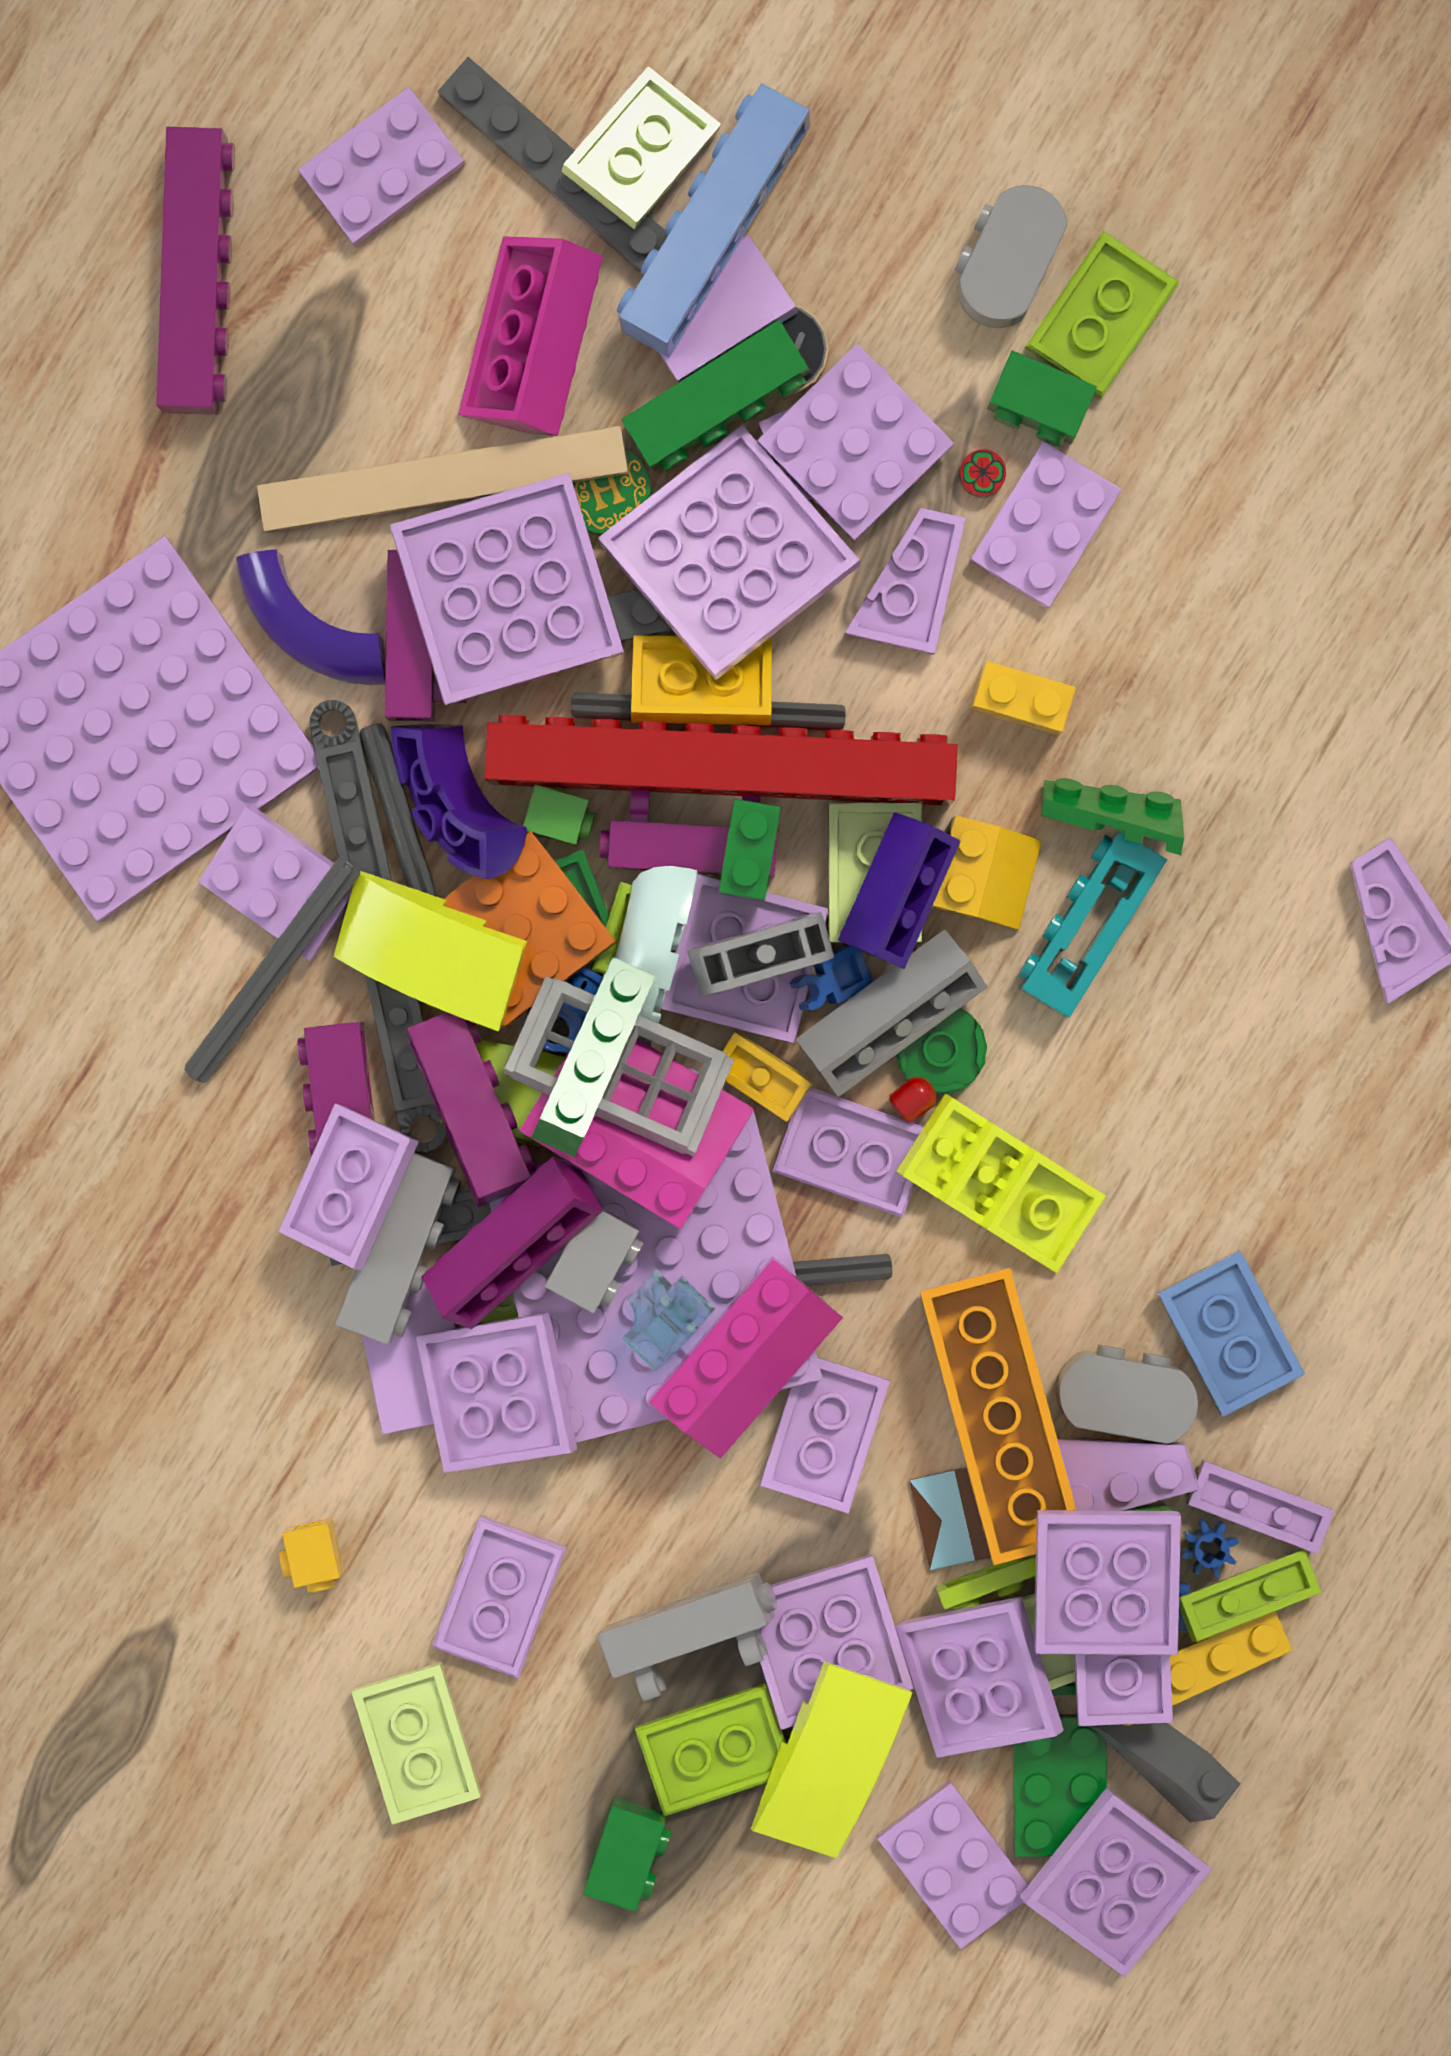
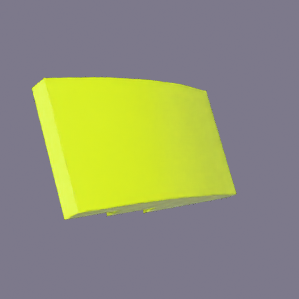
[333,871,527,1031]
[896,1094,1106,1273]
[751,1661,913,1858]

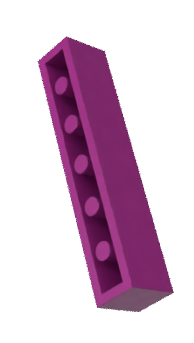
[156,126,235,415]

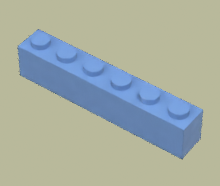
[617,83,810,358]

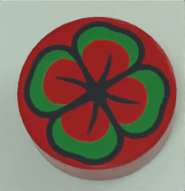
[959,449,1006,497]

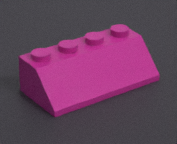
[458,236,603,436]
[649,1256,843,1459]

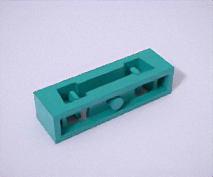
[1017,831,1167,1018]

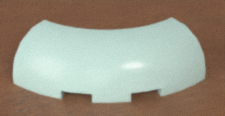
[615,866,697,1046]

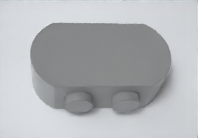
[954,185,1067,328]
[687,912,834,996]
[1056,1344,1198,1444]

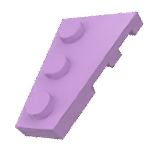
[1057,1437,1200,1511]

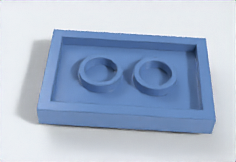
[1157,1250,1305,1417]

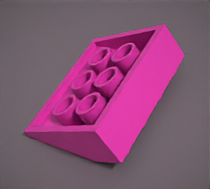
[519,1038,755,1229]

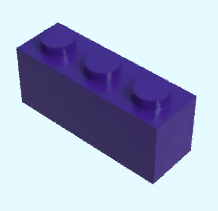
[838,812,961,969]

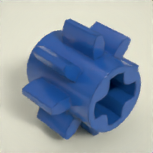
[1180,1518,1239,1577]

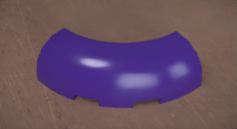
[236,549,386,685]
[391,724,527,879]

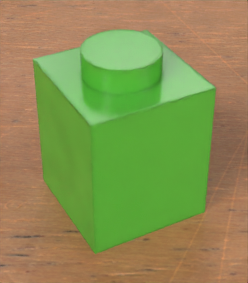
[523,785,596,847]

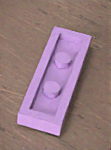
[1186,1459,1334,1554]

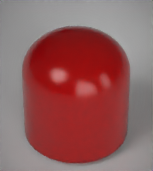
[889,1076,937,1124]

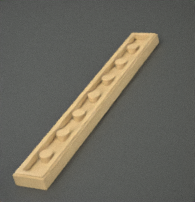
[257,426,629,533]

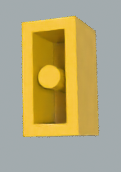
[970,661,1076,736]

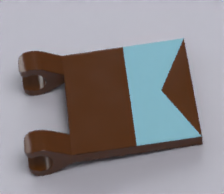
[909,1467,991,1570]

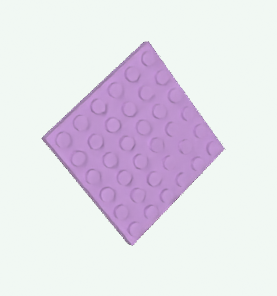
[0,536,319,922]
[489,1111,823,1443]

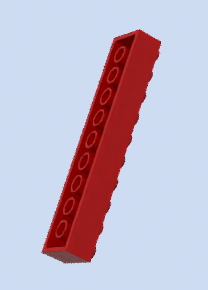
[485,715,958,806]

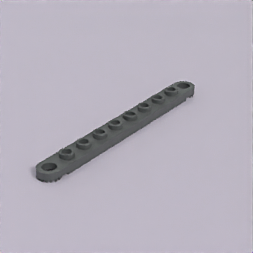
[309,700,447,1152]

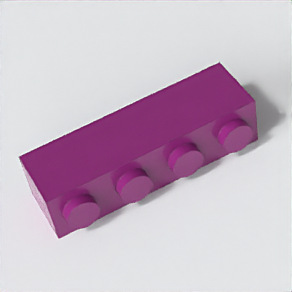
[407,1012,535,1208]
[297,1021,375,1157]
[421,1157,603,1329]

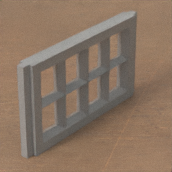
[503,976,734,1157]

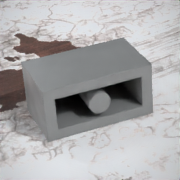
[544,1207,643,1314]

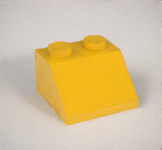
[932,815,1042,930]

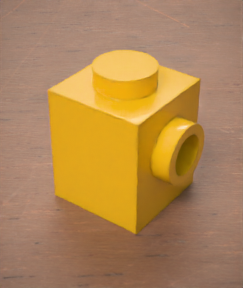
[279,1518,344,1592]

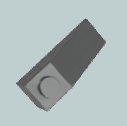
[1092,1723,1240,1823]

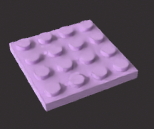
[598,425,860,680]
[390,473,624,706]

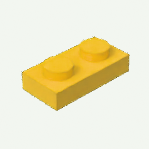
[722,1031,814,1122]

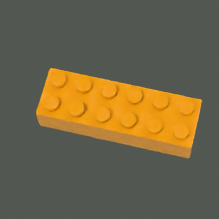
[919,1268,1077,1565]

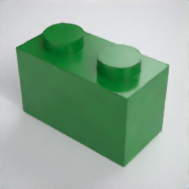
[987,350,1097,447]
[719,799,781,902]
[583,1797,671,1912]

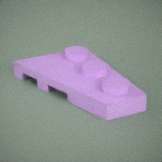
[844,508,966,655]
[1349,837,1451,1004]

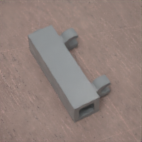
[597,1572,777,1701]

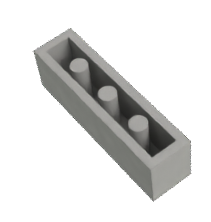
[796,929,988,1097]
[335,1152,461,1345]

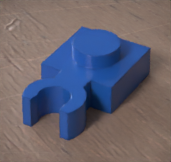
[789,944,873,1010]

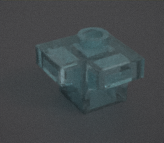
[622,1269,715,1371]

